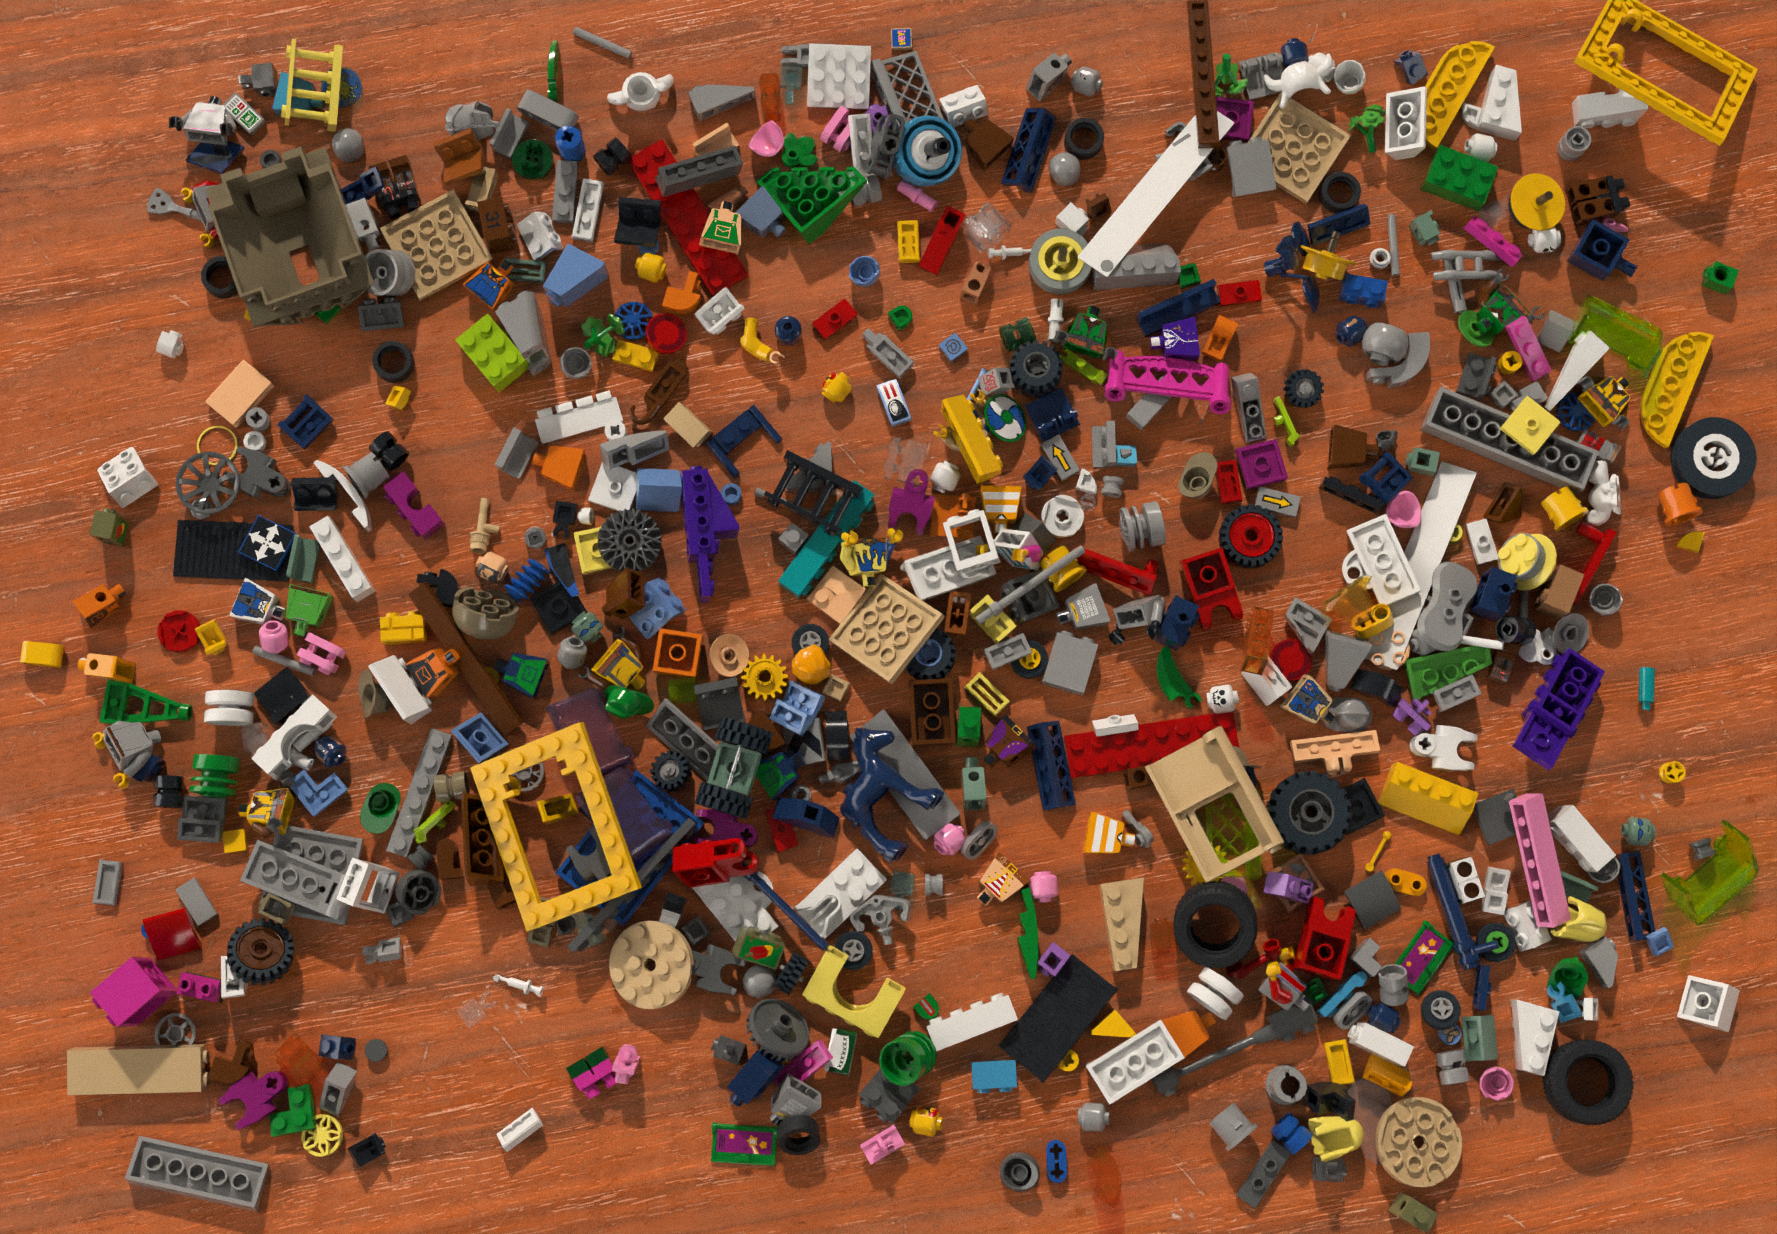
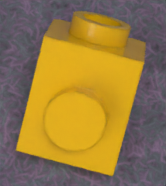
[195,619,227,655]

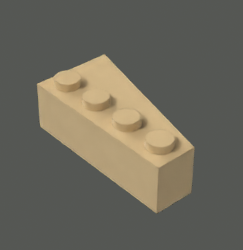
[1098,878,1144,971]

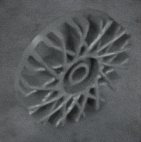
[598,509,662,572]
[746,999,809,1062]

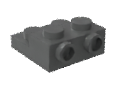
[1000,569,1060,625]
[859,1069,920,1124]

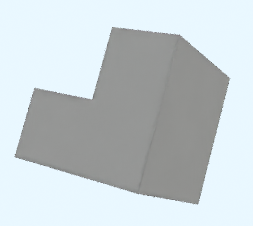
[1537,310,1574,353]
[1347,938,1382,977]

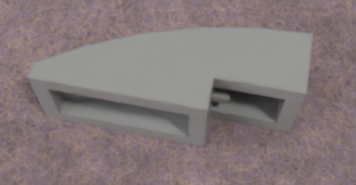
[1126,373,1172,431]
[599,430,670,469]

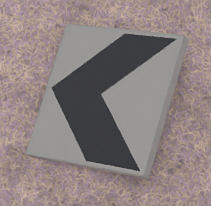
[782,718,826,766]

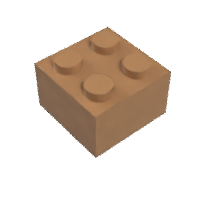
[1533,564,1584,620]

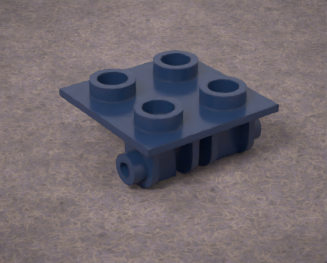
[1024,388,1080,442]

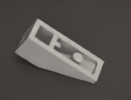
[688,84,756,121]

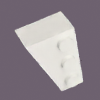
[1476,65,1522,141]
[1572,89,1648,129]
[1548,805,1616,872]
[1510,1000,1559,1076]

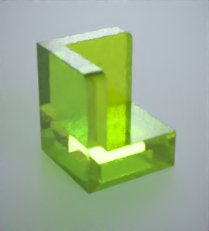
[668,678,697,704]

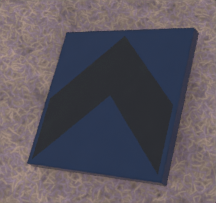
[186,141,245,174]

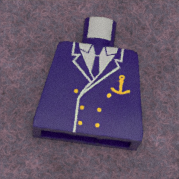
[1150,317,1200,361]

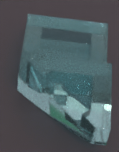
[572,912,607,948]

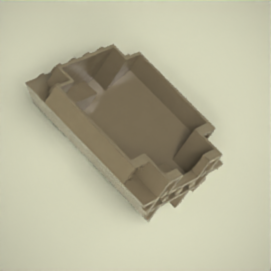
[206,147,374,327]

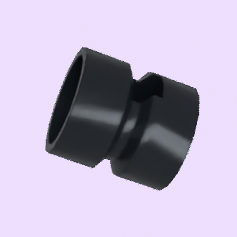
[593,137,632,177]
[369,431,409,471]
[1495,615,1536,645]
[153,775,184,808]

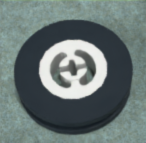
[1670,417,1757,499]

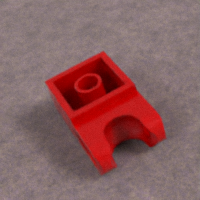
[1179,547,1244,631]
[672,838,759,888]
[1292,896,1356,981]

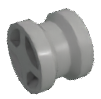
[246,407,271,432]
[1101,476,1124,498]
[925,874,943,896]

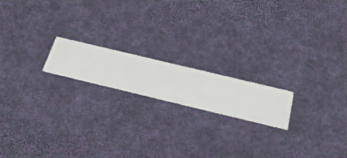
[1078,111,1234,277]
[1365,461,1477,670]

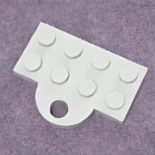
[1342,514,1421,606]
[693,871,779,942]

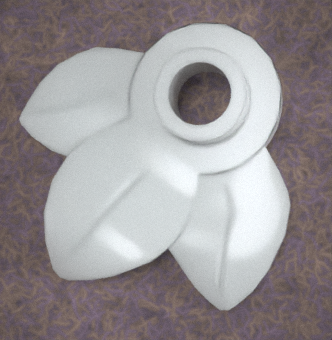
[1518,628,1557,665]

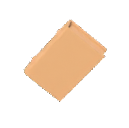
[205,359,275,428]

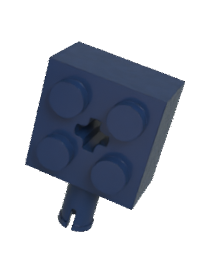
[1567,219,1638,281]
[1469,567,1518,622]
[1153,595,1200,651]
[727,1046,785,1106]

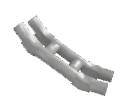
[1431,250,1503,281]

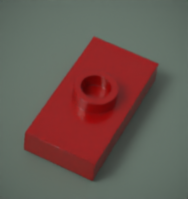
[1217,280,1262,307]
[812,298,858,340]
[1216,460,1243,505]
[764,808,799,852]

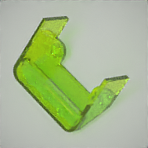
[1568,295,1663,379]
[1661,819,1759,925]

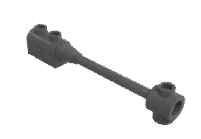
[1151,998,1318,1097]

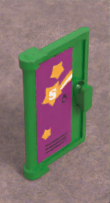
[1395,920,1454,995]
[711,1122,778,1166]

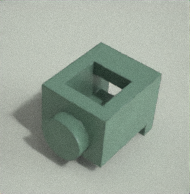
[1409,211,1440,247]
[1405,447,1440,477]

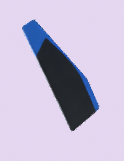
[545,543,579,597]

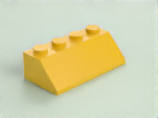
[940,395,1003,485]
[1378,762,1479,835]

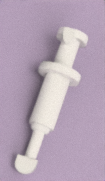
[988,245,1032,260]
[493,975,544,997]

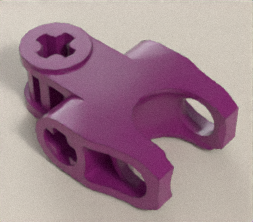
[888,469,935,536]
[691,809,758,847]
[218,1071,288,1130]

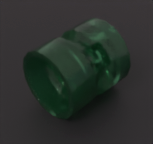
[999,317,1036,353]

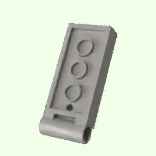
[240,840,347,920]

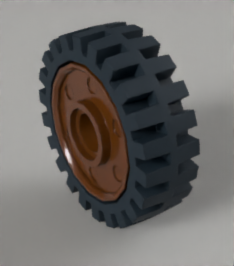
[227,918,294,985]

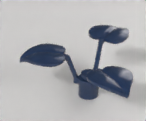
[1264,221,1320,314]

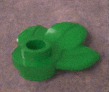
[781,133,818,168]

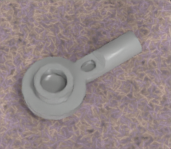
[1121,809,1154,848]

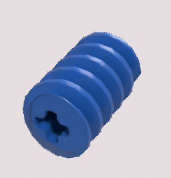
[555,125,586,162]
[504,558,551,606]

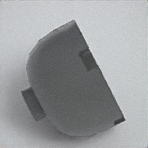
[396,869,441,915]

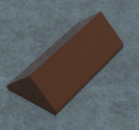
[461,793,504,886]

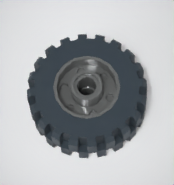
[1266,771,1352,855]

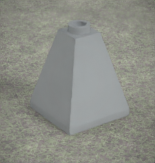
[1324,629,1372,692]

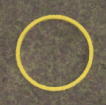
[197,426,238,466]

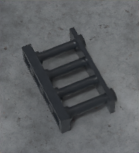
[764,450,864,537]

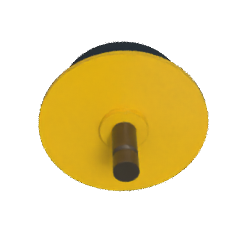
[1508,173,1565,231]

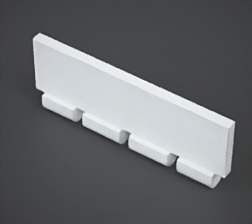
[535,390,623,444]

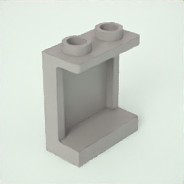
[1224,137,1276,198]
[1041,631,1098,696]

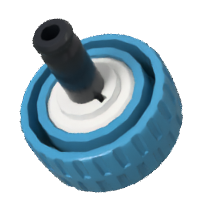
[893,115,962,187]

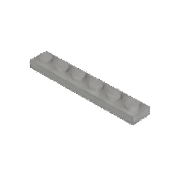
[386,728,453,858]

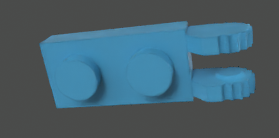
[1315,971,1368,1018]

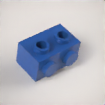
[1338,273,1388,308]

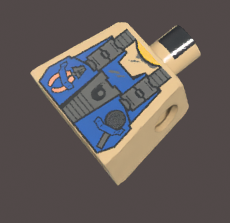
[1280,675,1335,725]

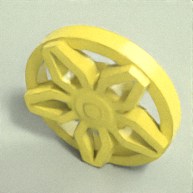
[302,1114,343,1157]

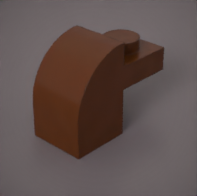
[208,1041,254,1083]

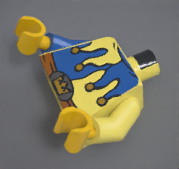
[840,528,903,587]

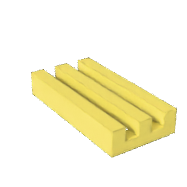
[964,672,1010,717]

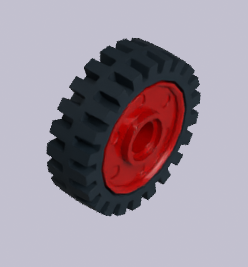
[1218,504,1283,569]

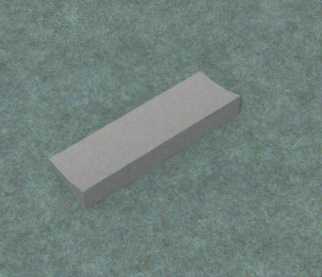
[849,709,961,840]
[125,1136,270,1212]

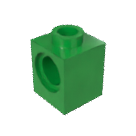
[1702,261,1739,294]

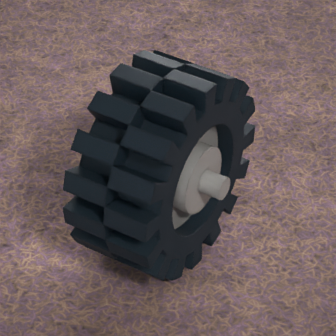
[1283,369,1324,408]
[650,750,692,792]
[774,952,809,995]

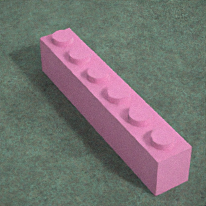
[1509,794,1571,928]

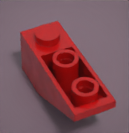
[918,205,966,276]

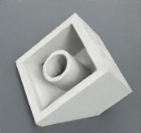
[1677,975,1740,1033]

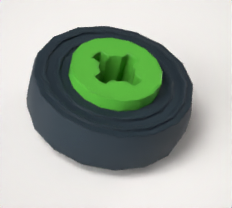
[1475,923,1516,962]

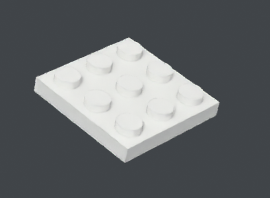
[807,43,871,110]

